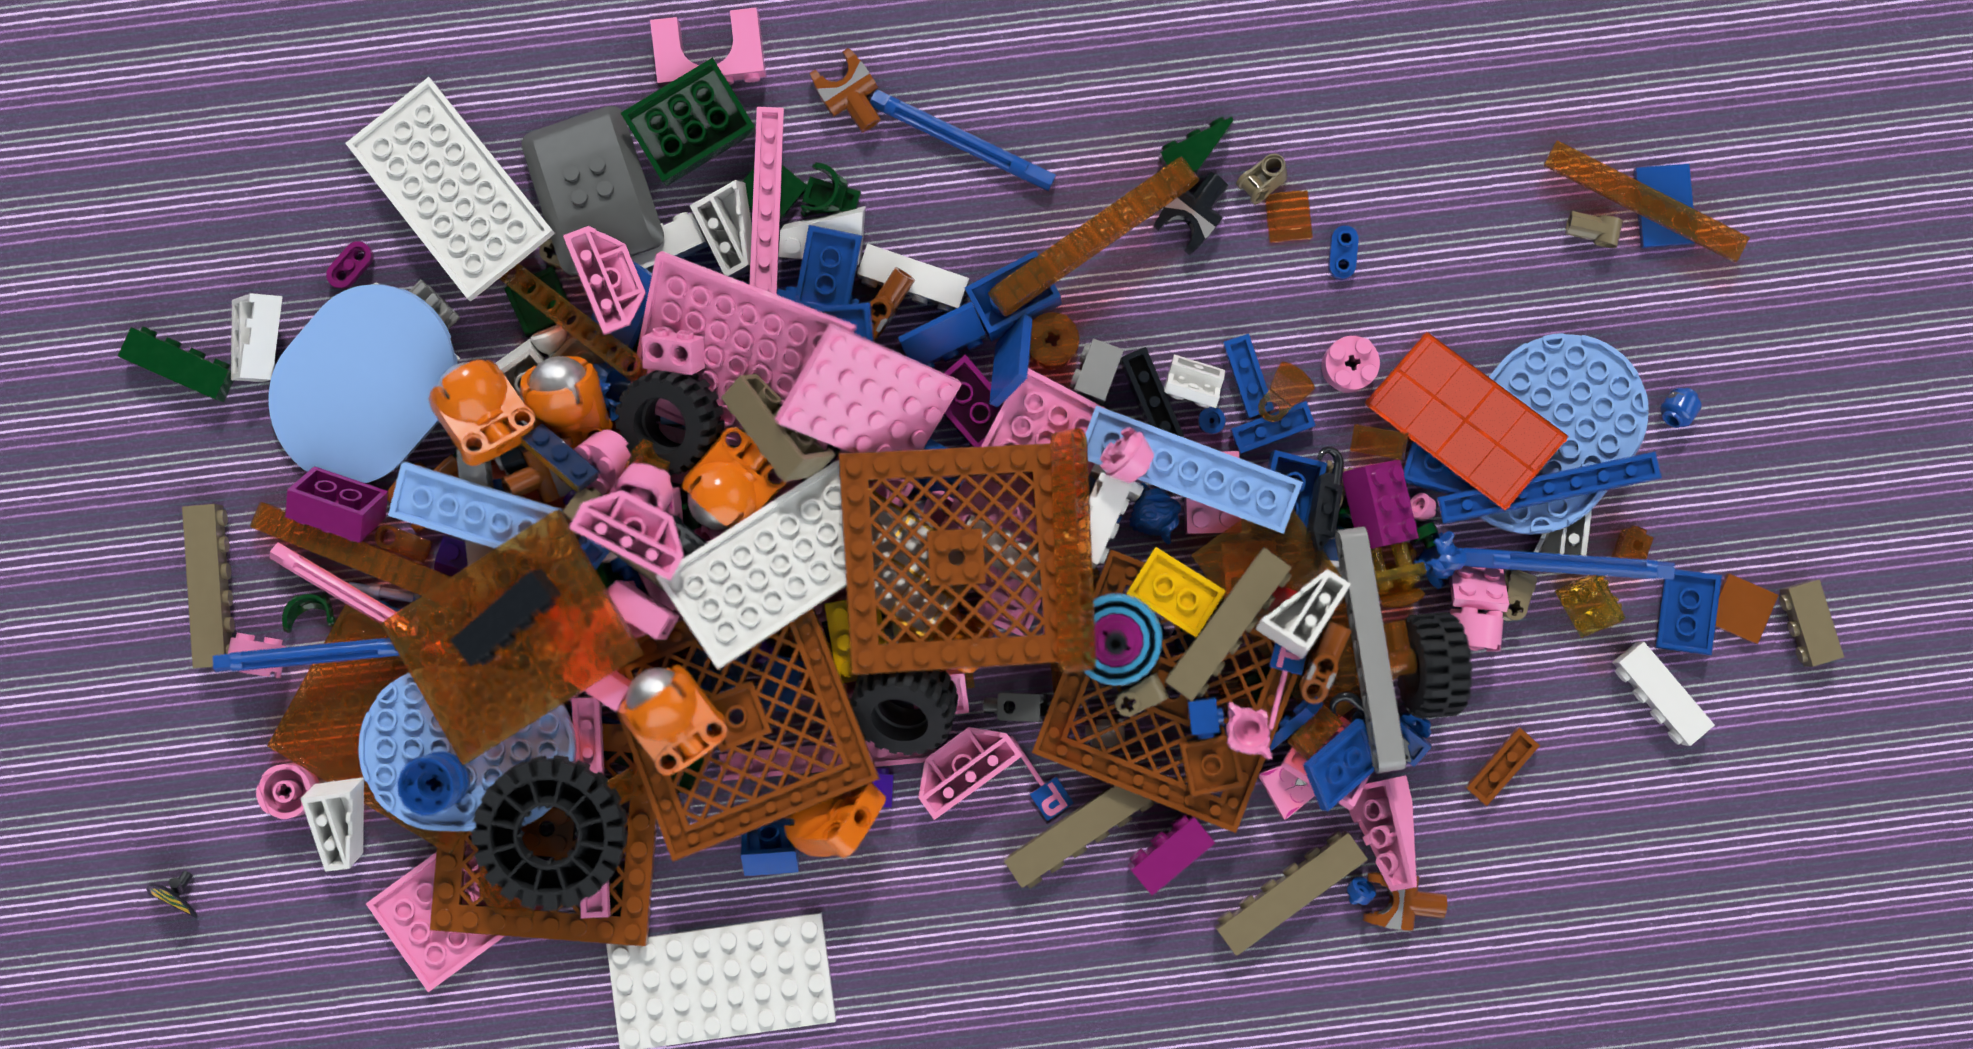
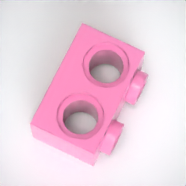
[642,327,705,375]

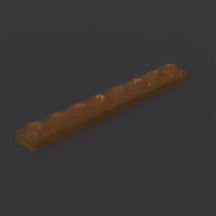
[1543,140,1750,263]

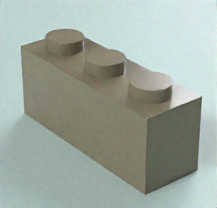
[1779,579,1844,667]

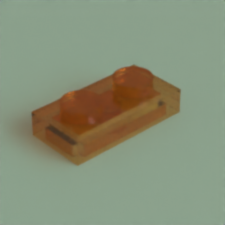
[1350,424,1409,460]

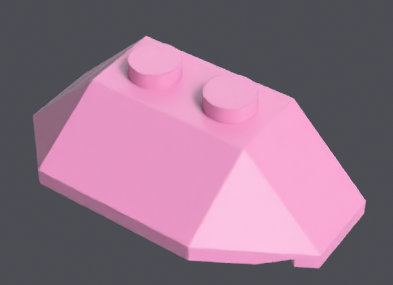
[563,226,646,335]
[569,490,684,580]
[918,727,1023,820]

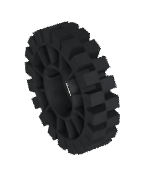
[472,755,628,910]

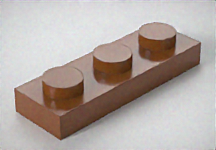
[1464,727,1540,806]

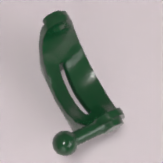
[800,162,848,218]
[282,592,344,636]

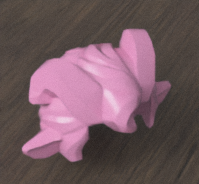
[1226,702,1272,759]

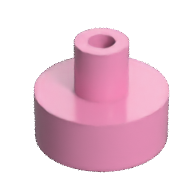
[1410,493,1436,522]

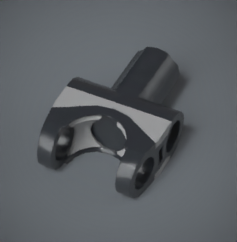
[1153,172,1229,255]

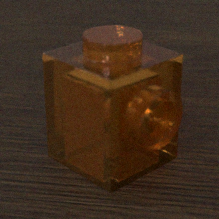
[1611,525,1654,560]

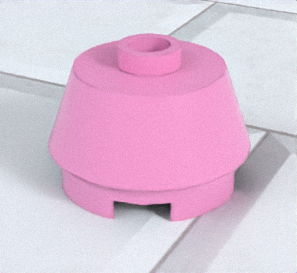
[1100,427,1154,483]

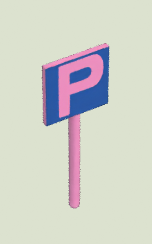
[1268,642,1307,730]
[1010,736,1074,821]

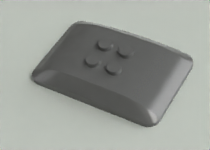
[521,106,664,275]

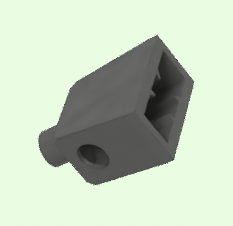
[983,692,1048,722]

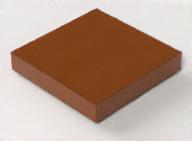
[1715,573,1779,644]
[1179,733,1245,798]

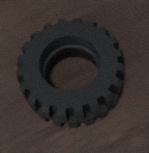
[615,370,725,476]
[1395,612,1472,719]
[850,670,958,755]

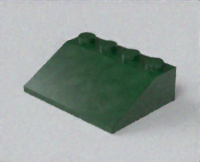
[621,57,756,187]

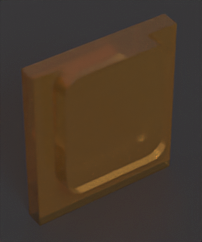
[1265,190,1313,243]

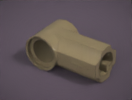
[1565,211,1623,248]

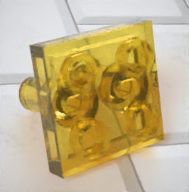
[1370,542,1427,596]
[1555,575,1626,638]

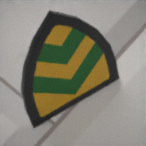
[146,870,198,918]

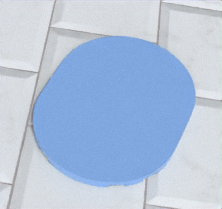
[268,284,458,483]
[1480,333,1649,535]
[358,666,577,832]

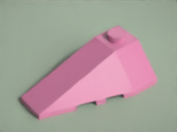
[1349,775,1417,891]

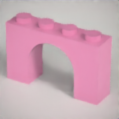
[650,7,766,88]
[563,581,680,711]

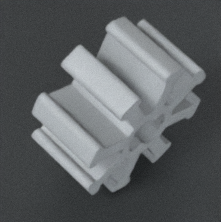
[409,280,460,330]

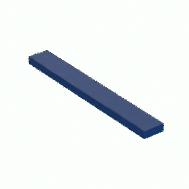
[1437,452,1662,525]

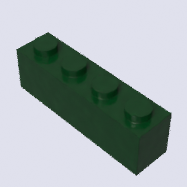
[118,326,234,402]

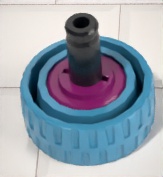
[1072,593,1163,686]

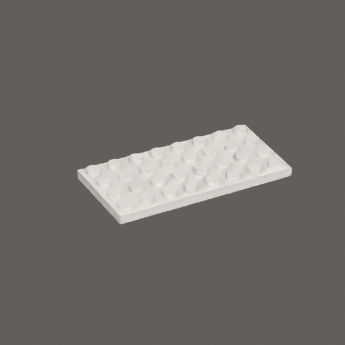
[345,77,555,301]
[656,459,901,670]
[606,912,836,1049]

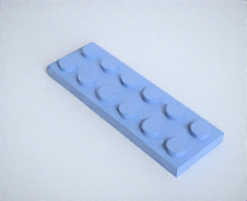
[388,462,563,564]

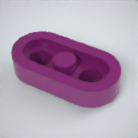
[326,241,374,289]

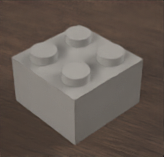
[1070,338,1124,406]

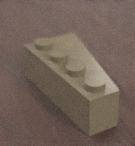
[721,374,836,482]

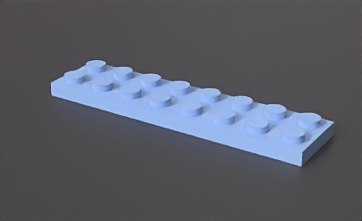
[1077,405,1303,534]

